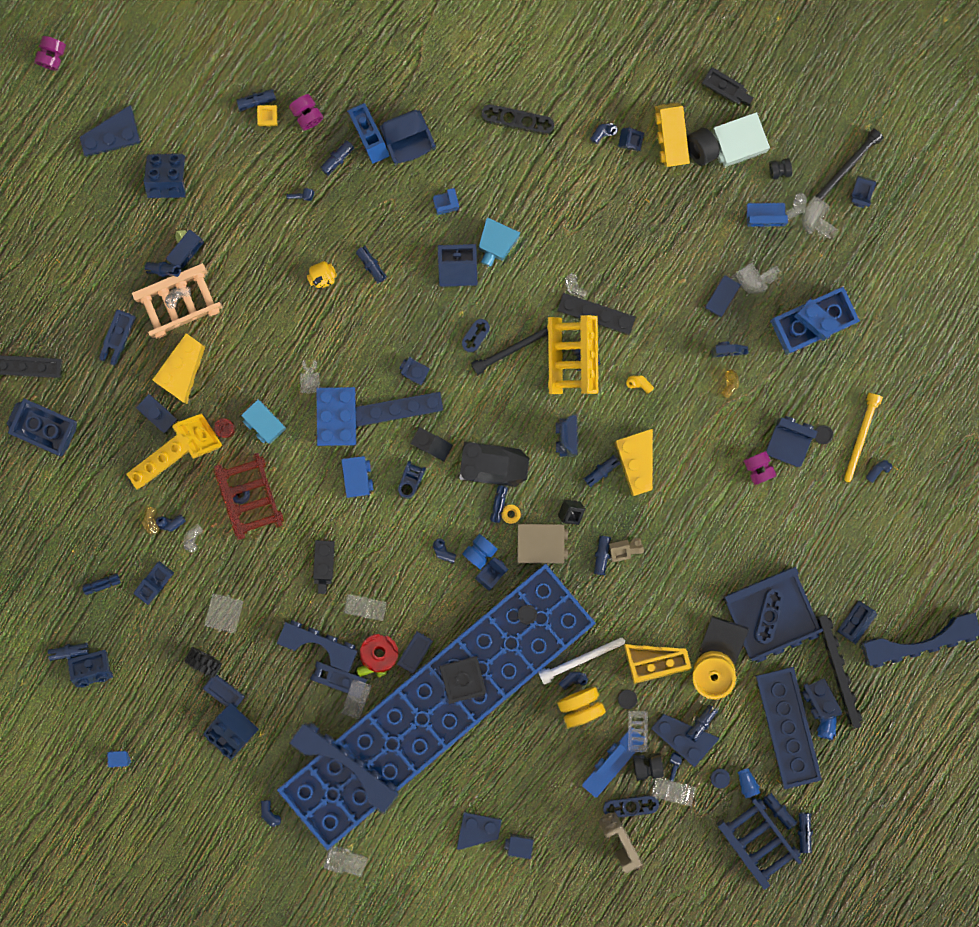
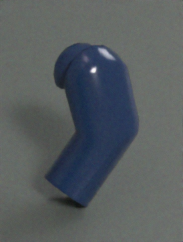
[590,123,618,144]
[865,460,893,483]
[156,514,186,532]
[433,538,456,563]
[559,672,588,690]
[261,800,281,827]

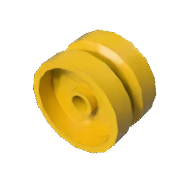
[693,651,736,699]
[557,686,606,728]

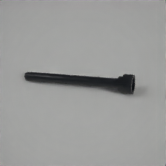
[815,128,884,202]
[471,327,548,376]

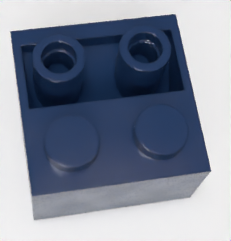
[438,244,478,287]
[203,703,259,760]

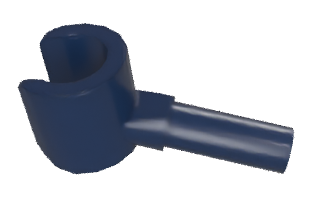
[287,188,314,201]
[669,752,682,781]

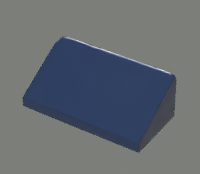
[166,230,204,271]
[837,601,877,645]

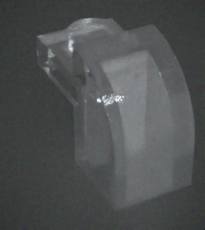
[802,196,838,239]
[734,263,781,294]
[324,846,368,877]

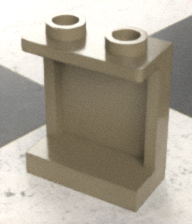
[517,524,568,563]
[598,812,642,874]

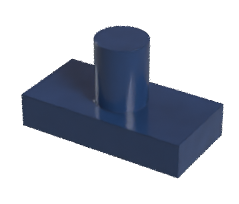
[136,394,178,434]

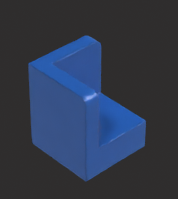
[433,188,459,215]

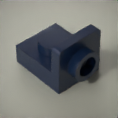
[399,357,430,386]

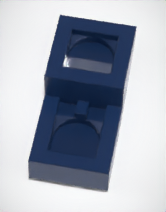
[133,561,174,605]

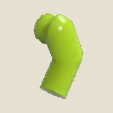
[357,666,387,677]

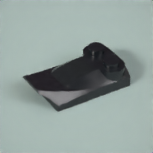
[459,442,530,487]

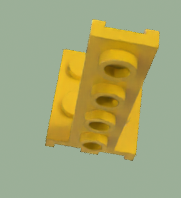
[127,414,222,490]

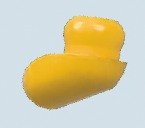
[626,375,654,394]

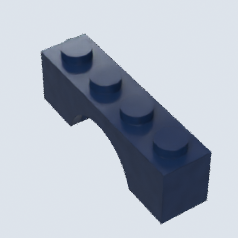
[277,620,358,673]

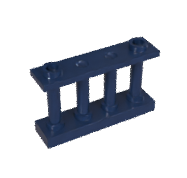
[716,797,802,890]

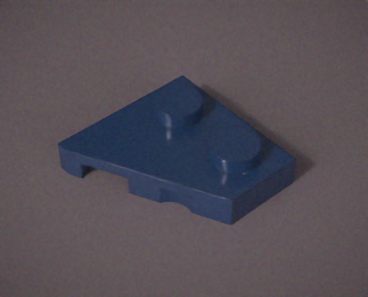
[457,812,502,850]

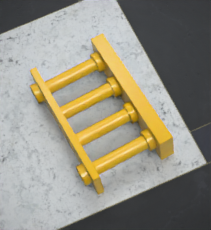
[547,315,598,394]

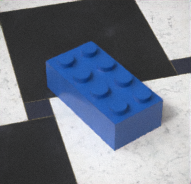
[770,286,859,355]

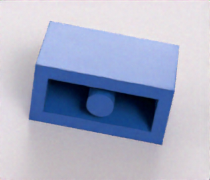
[794,299,840,341]
[342,456,373,498]

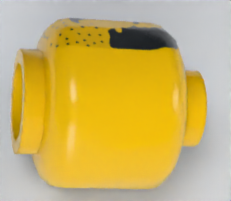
[307,261,337,289]

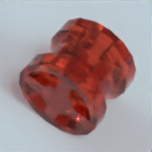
[214,418,235,438]

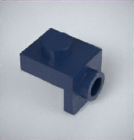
[850,176,876,208]
[475,557,508,591]

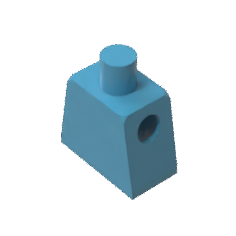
[479,217,520,267]

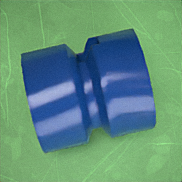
[462,533,498,570]

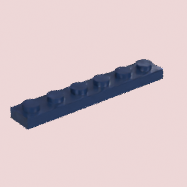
[356,392,444,427]

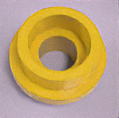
[501,505,521,524]

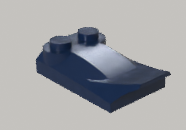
[7,398,77,457]
[555,415,578,457]

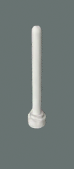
[538,638,625,685]

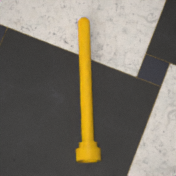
[844,393,883,482]

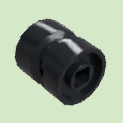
[633,752,664,781]

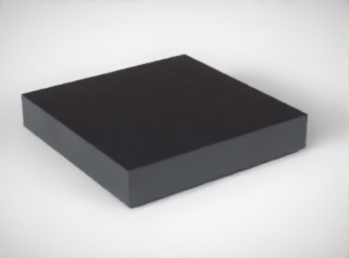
[699,616,749,664]
[439,656,487,704]

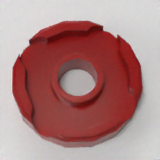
[360,634,398,672]

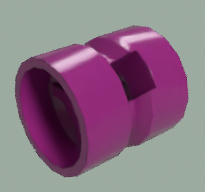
[34,36,66,71]
[289,94,324,130]
[744,451,777,485]

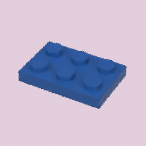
[317,387,356,446]

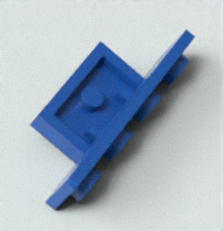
[582,727,646,797]

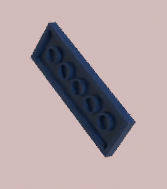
[755,667,822,789]

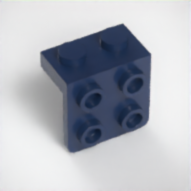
[144,154,186,198]
[766,416,818,467]

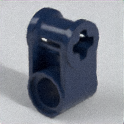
[398,461,426,499]

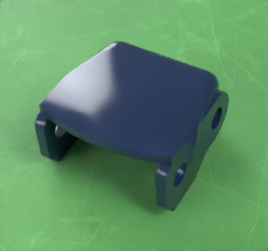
[379,110,436,166]

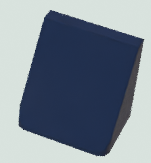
[618,127,644,151]

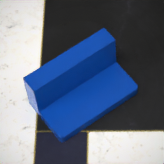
[747,203,788,227]

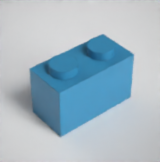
[241,400,286,444]

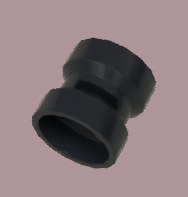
[769,158,792,180]

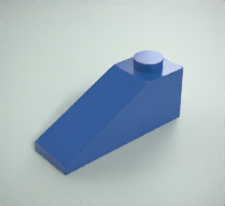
[348,103,389,164]

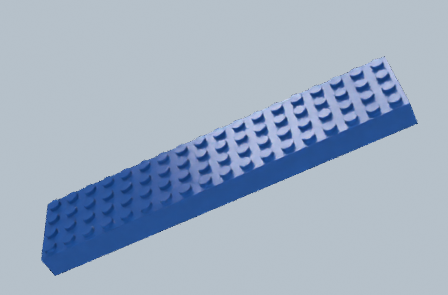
[277,564,596,850]

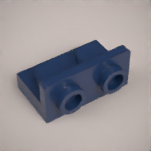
[68,650,113,688]
[802,678,842,723]

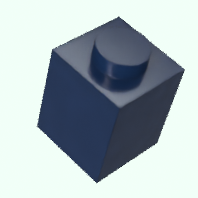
[504,833,534,859]

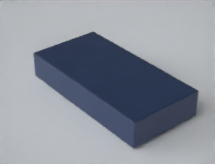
[705,275,741,318]
[397,631,433,674]
[203,674,245,708]

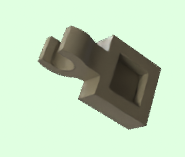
[609,538,644,562]

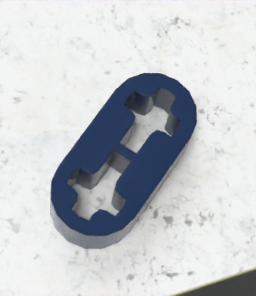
[462,319,490,353]

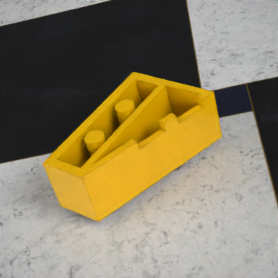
[655,103,690,167]
[153,333,205,404]
[624,644,691,684]

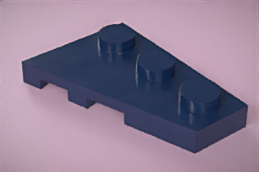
[80,105,141,157]
[651,714,720,767]

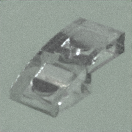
[343,594,387,621]
[342,679,372,720]
[651,778,696,806]

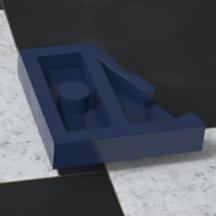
[711,341,749,358]

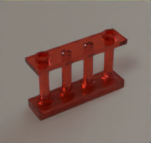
[213,453,284,541]

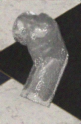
[785,193,807,220]
[565,273,588,299]
[165,287,191,309]
[183,524,204,553]

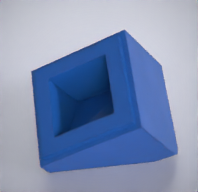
[107,751,131,767]

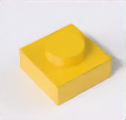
[257,105,278,126]

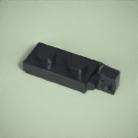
[701,67,754,107]
[313,540,335,594]

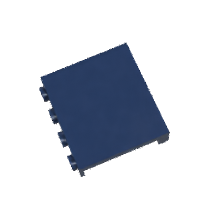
[723,567,823,663]

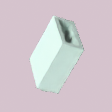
[712,112,770,167]

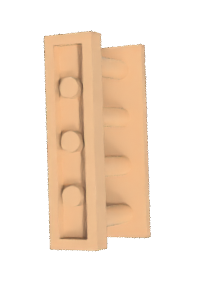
[132,263,223,339]

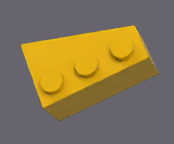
[614,429,653,496]

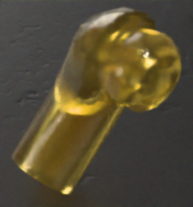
[721,370,739,399]
[142,506,159,535]

